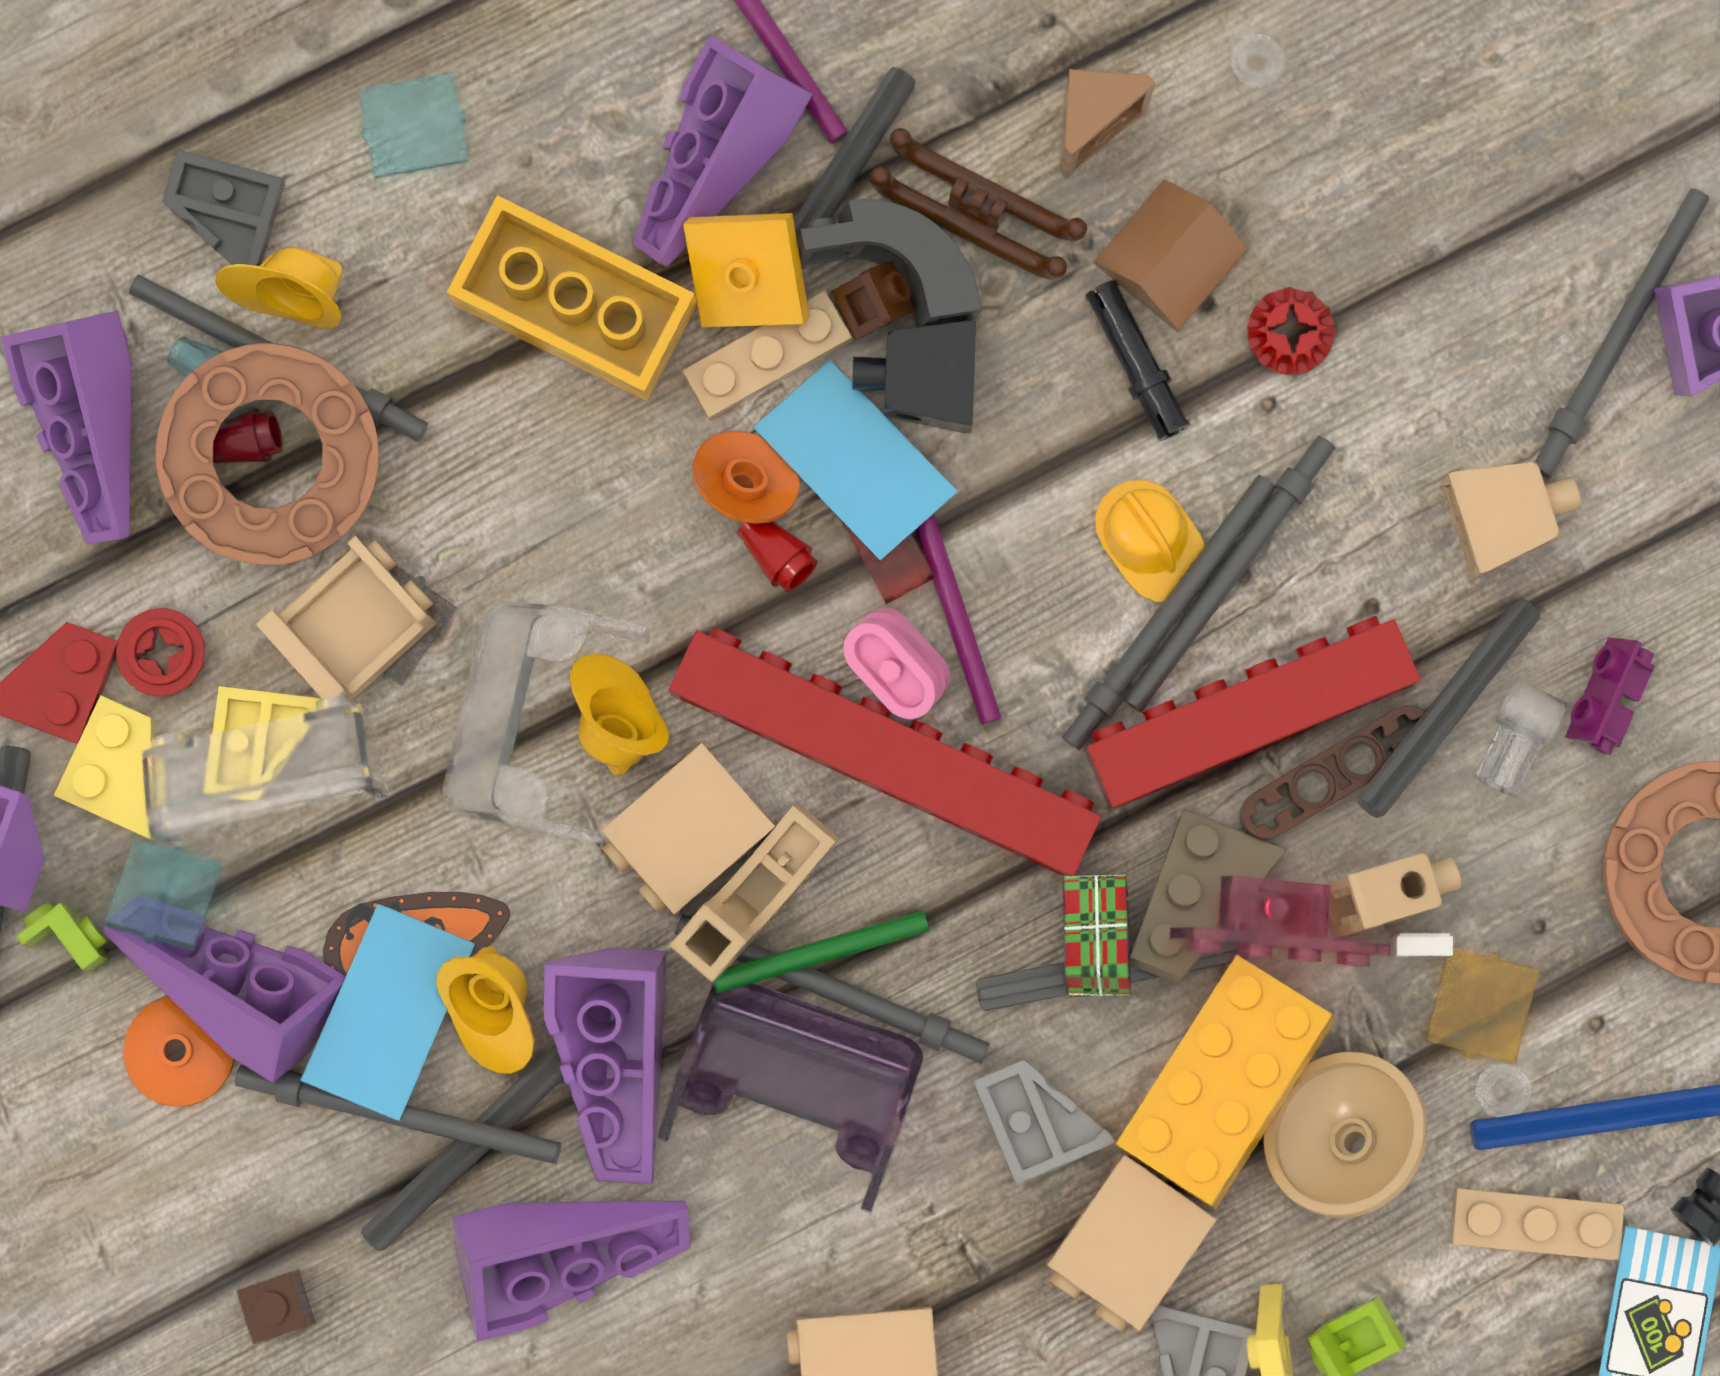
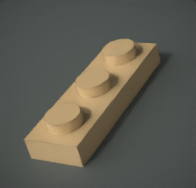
[682,291,852,421]
[1450,1188,1624,1261]

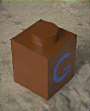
[236,1269,316,1344]

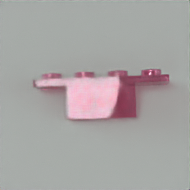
[1170,876,1391,967]

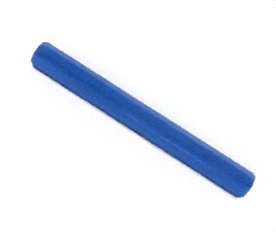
[1470,1085,1720,1150]

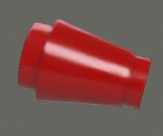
[737,521,818,592]

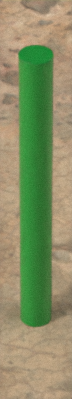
[712,911,929,994]

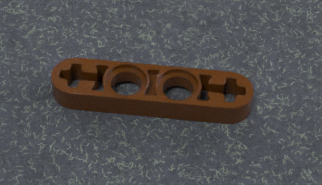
[1239,705,1425,841]

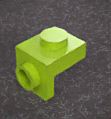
[16,902,109,971]
[1308,1295,1407,1376]

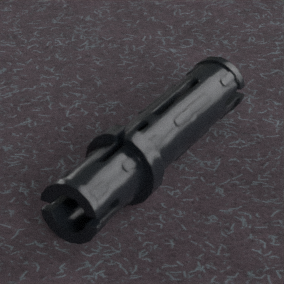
[1085,280,1191,441]

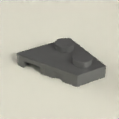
[162,149,286,266]

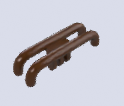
[870,128,1087,280]

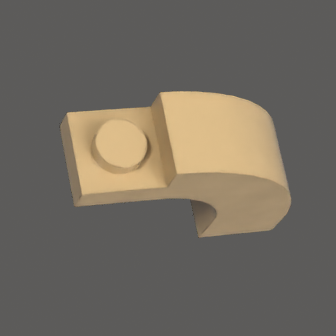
[669,802,840,982]

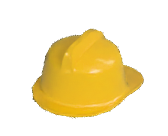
[215,247,343,329]
[1095,480,1205,603]
[569,653,669,776]
[436,946,535,1074]

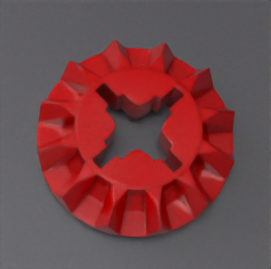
[1247,286,1336,375]
[116,608,206,696]

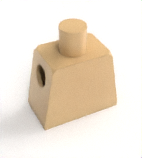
[1441,462,1582,580]
[1319,852,1461,939]

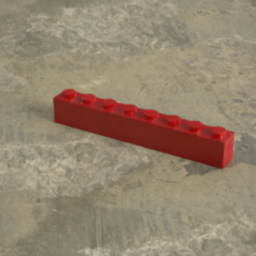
[668,627,1101,877]

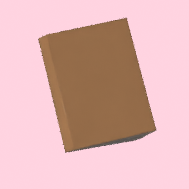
[1059,69,1155,179]
[1094,179,1248,333]

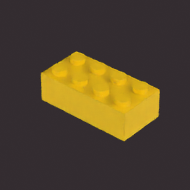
[446,195,697,402]
[1116,954,1335,1210]

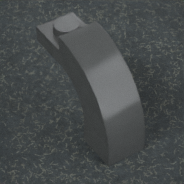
[796,199,983,327]

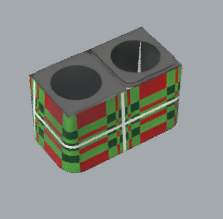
[1063,874,1131,997]

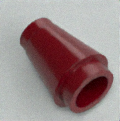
[213,408,283,463]

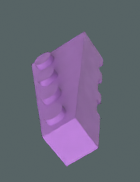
[1654,274,1720,397]

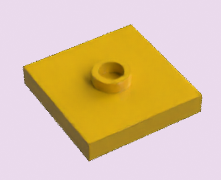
[683,213,810,327]

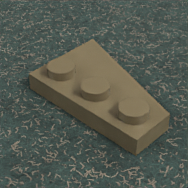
[1128,810,1287,984]

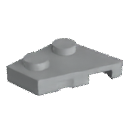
[972,1059,1115,1185]
[1150,1305,1256,1376]

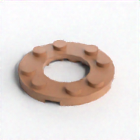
[155,343,379,565]
[1602,761,1720,984]

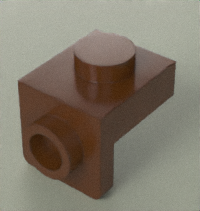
[832,261,916,340]

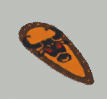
[323,892,510,976]

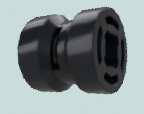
[1670,1168,1720,1247]

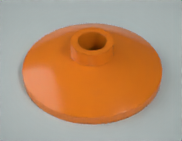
[692,431,800,523]
[123,996,235,1107]

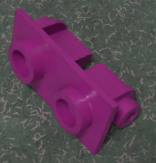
[1565,637,1655,755]

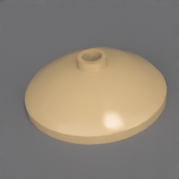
[1264,1052,1428,1218]

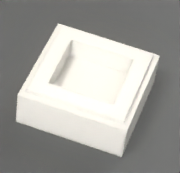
[1390,933,1453,958]

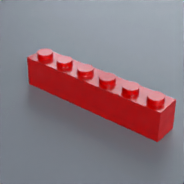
[1084,616,1421,811]

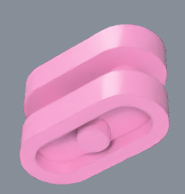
[843,608,950,719]

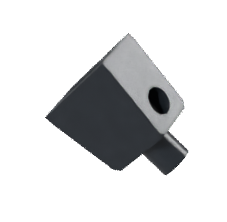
[852,321,976,433]

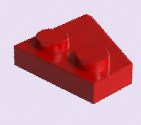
[0,622,118,744]

